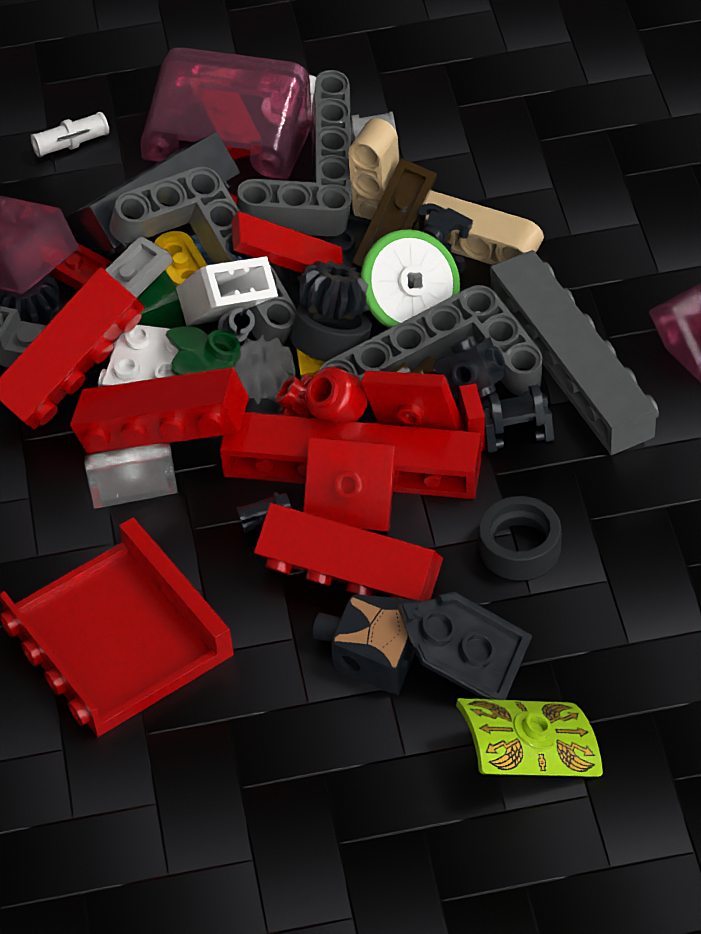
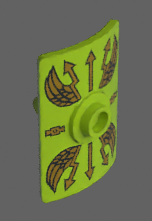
[456,698,603,777]

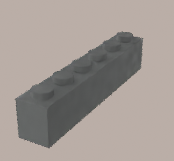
[490,250,659,455]

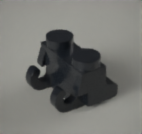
[418,203,473,274]
[481,384,554,453]

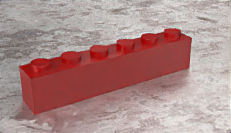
[220,412,481,499]

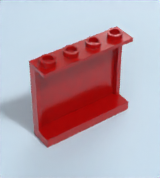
[0,517,234,737]

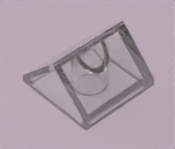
[84,443,178,509]

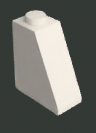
[176,256,278,326]

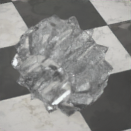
[234,334,296,404]

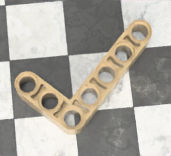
[348,118,544,265]

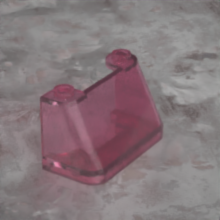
[141,48,312,180]

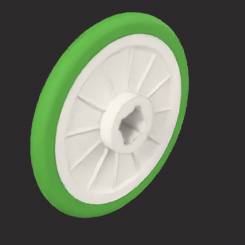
[361,230,460,329]

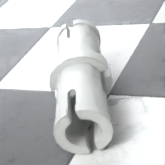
[31,112,109,158]

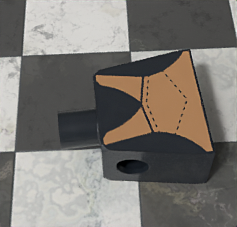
[313,594,422,695]

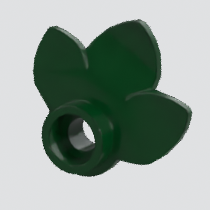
[165,326,241,375]

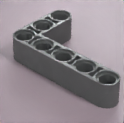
[236,70,352,236]
[109,167,297,348]
[319,285,542,396]

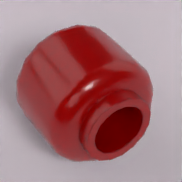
[305,367,368,424]

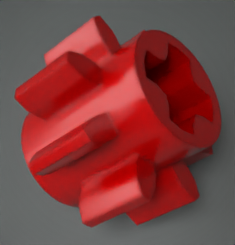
[275,373,318,419]

